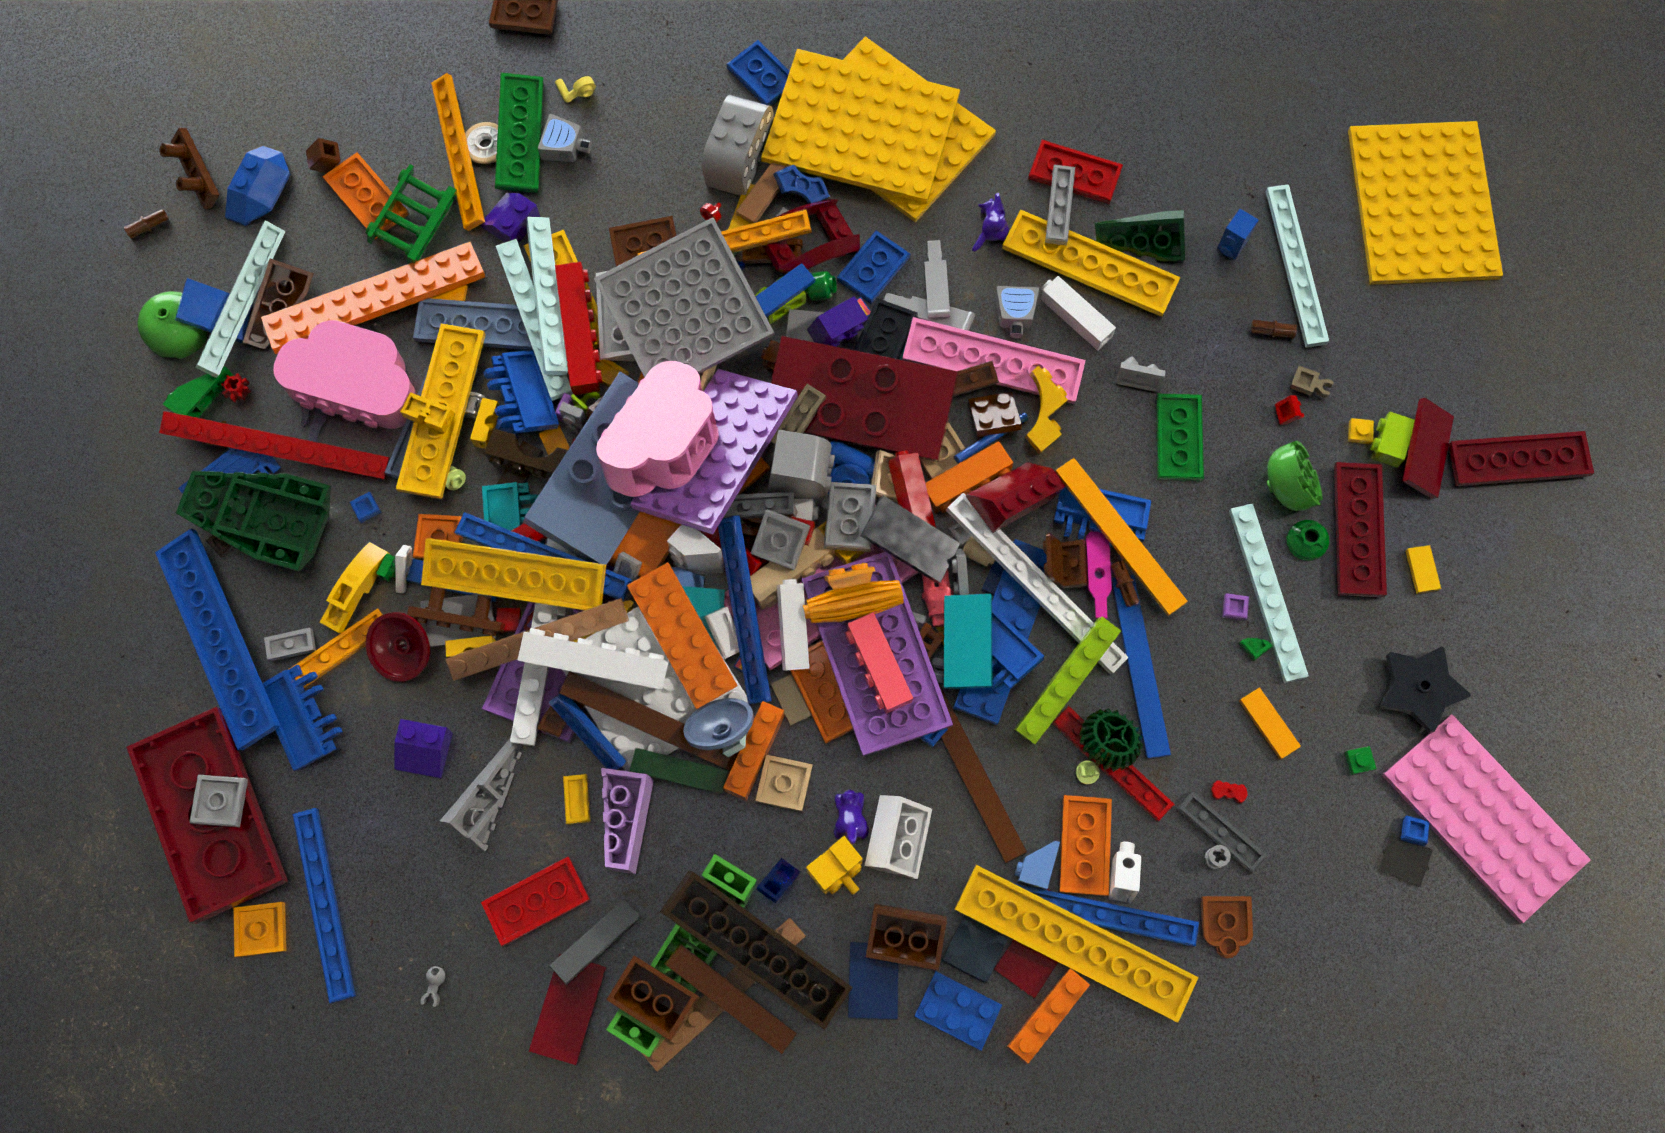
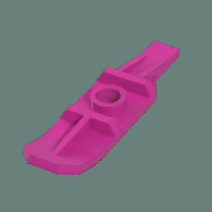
[1085,532,1112,619]

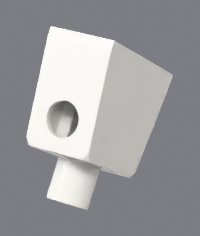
[1107,842,1141,904]

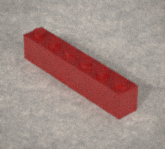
[555,262,603,395]

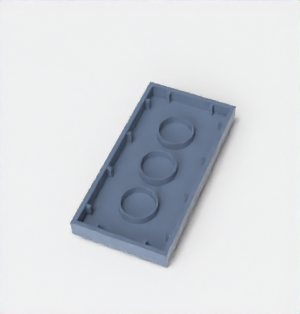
[523,372,640,565]

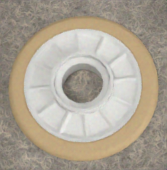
[465,122,498,164]

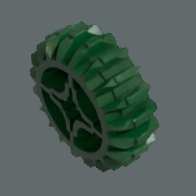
[1079,708,1144,772]

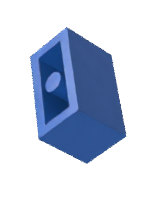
[1217,209,1259,259]

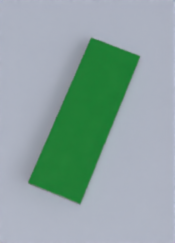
[495,72,543,193]

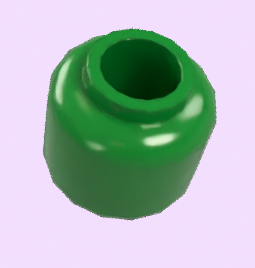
[804,271,837,301]

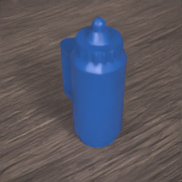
[831,440,875,480]

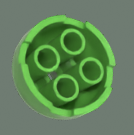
[138,291,207,359]
[1267,441,1323,511]

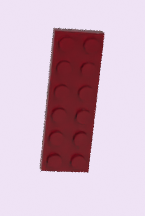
[1449,431,1594,486]
[1334,462,1387,598]

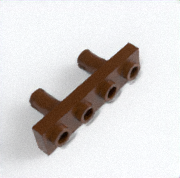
[159,128,220,209]
[407,587,505,636]

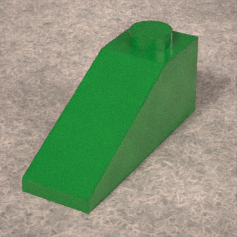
[163,366,234,418]

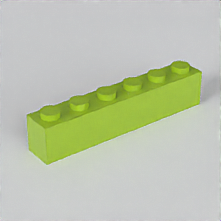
[1013,616,1121,744]

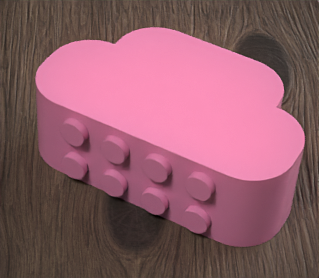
[273,320,417,429]
[596,361,719,497]

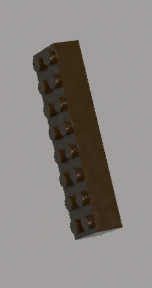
[660,871,853,1030]

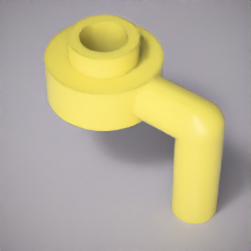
[555,76,596,103]

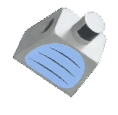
[538,114,592,162]
[995,286,1039,339]

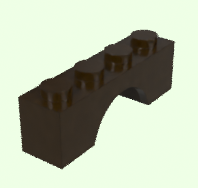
[484,429,568,479]

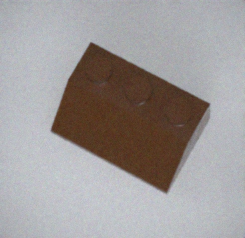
[866,903,947,971]
[606,956,700,1041]

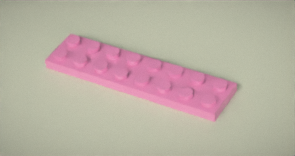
[902,317,1086,404]

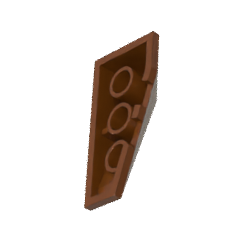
[243,258,314,349]

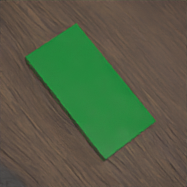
[1156,393,1204,481]

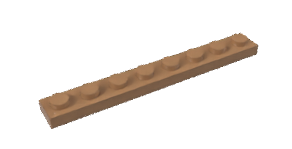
[445,598,629,681]
[642,918,806,1072]

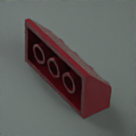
[966,462,1066,533]

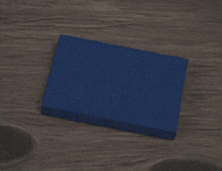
[848,942,899,1019]

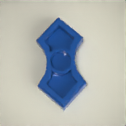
[773,165,830,204]

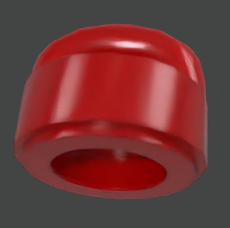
[700,202,721,223]

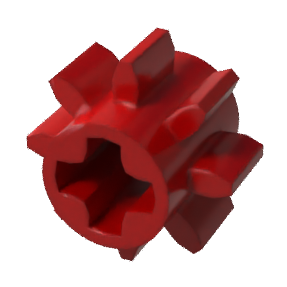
[221,373,251,403]

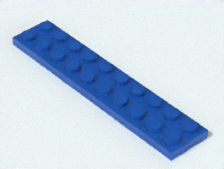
[155,529,280,750]

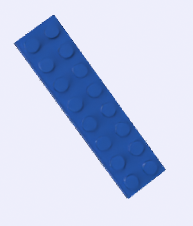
[953,539,1048,725]

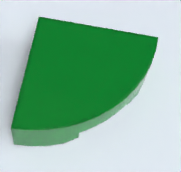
[1238,638,1273,661]

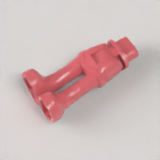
[922,569,954,627]

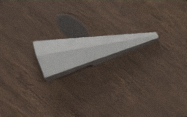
[440,739,522,852]

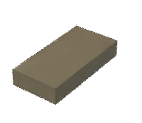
[771,674,812,727]

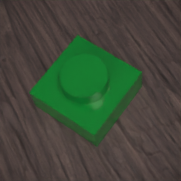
[376,553,396,583]
[1344,746,1377,775]

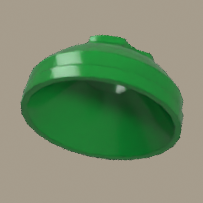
[1286,520,1329,561]

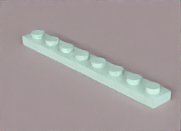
[1266,184,1329,348]
[526,217,568,375]
[195,220,285,378]
[496,239,573,401]
[1229,504,1309,683]

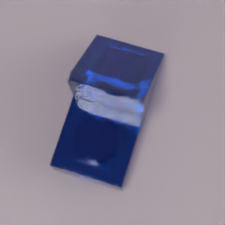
[756,858,801,904]

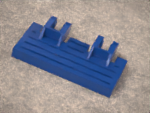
[483,350,559,434]
[178,448,281,494]
[1054,487,1151,548]
[978,593,1044,689]
[262,665,343,771]

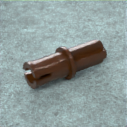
[124,209,169,239]
[1251,320,1297,339]
[1111,560,1139,607]

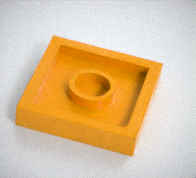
[233,902,286,957]

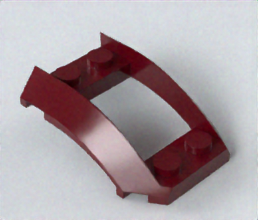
[762,199,860,273]

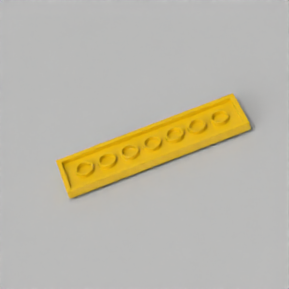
[1002,209,1180,317]
[396,324,486,499]
[421,538,606,610]

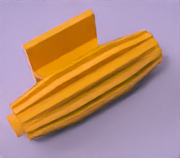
[803,563,904,623]

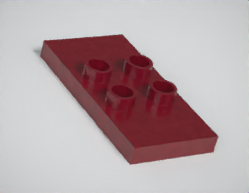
[771,336,958,462]
[126,706,288,924]

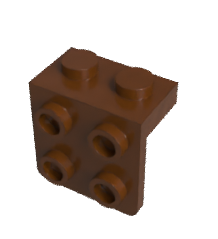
[1043,533,1088,589]

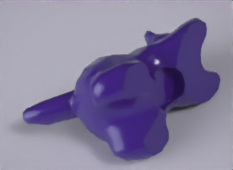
[972,193,1010,252]
[834,790,869,845]

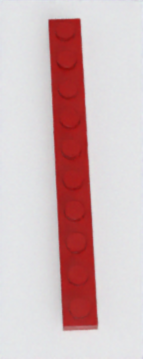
[159,411,390,479]

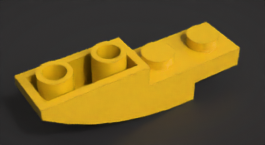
[320,542,390,633]

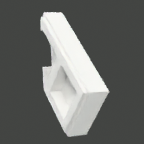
[395,545,412,594]

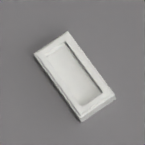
[705,607,739,659]

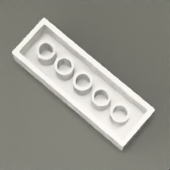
[518,628,669,690]

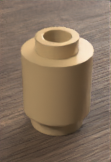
[963,536,995,566]

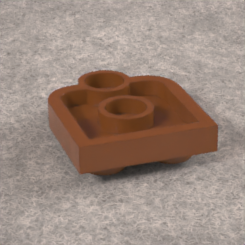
[1201,896,1253,958]

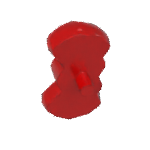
[1211,780,1248,804]

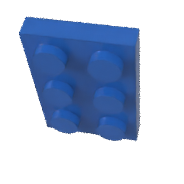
[914,971,1002,1051]

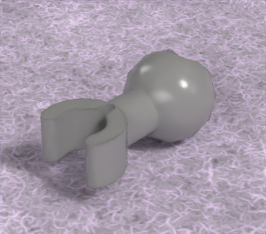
[421,966,445,1007]

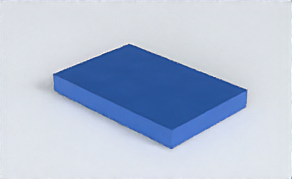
[726,40,790,106]
[837,230,911,304]
[175,278,253,343]

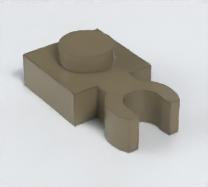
[1290,366,1334,398]

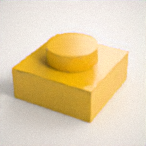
[1348,418,1374,445]

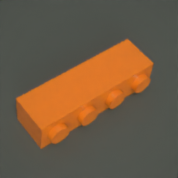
[925,441,1013,514]
[723,701,785,802]
[1006,968,1090,1064]

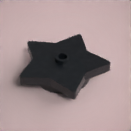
[1380,646,1471,734]

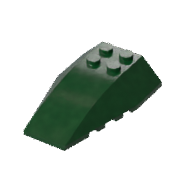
[176,471,331,571]

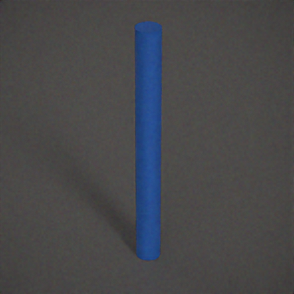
[954,412,1029,463]

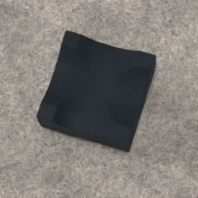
[942,915,1008,983]

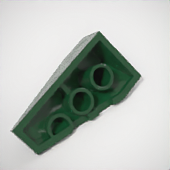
[1095,210,1185,262]

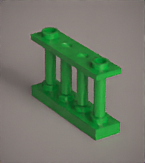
[365,164,457,264]

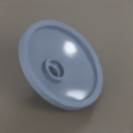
[684,698,754,750]

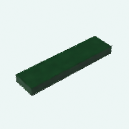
[630,748,728,794]

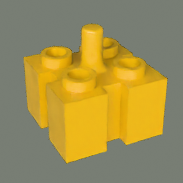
[806,836,863,895]

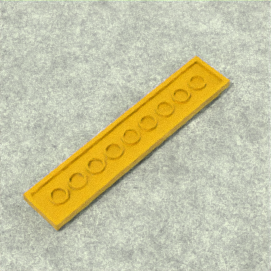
[955,865,1199,1023]

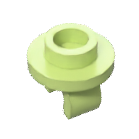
[446,466,466,490]
[1075,760,1100,785]

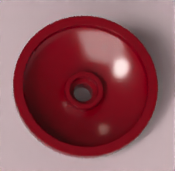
[365,612,430,682]

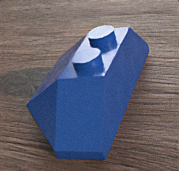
[225,146,291,226]

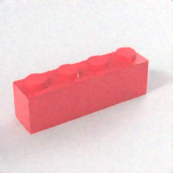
[845,612,913,714]

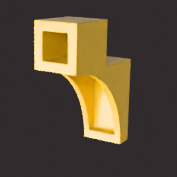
[1025,365,1068,454]

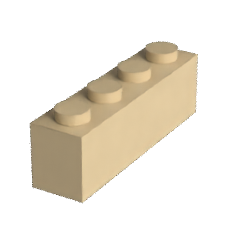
[750,528,835,610]

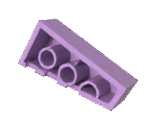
[601,768,654,874]

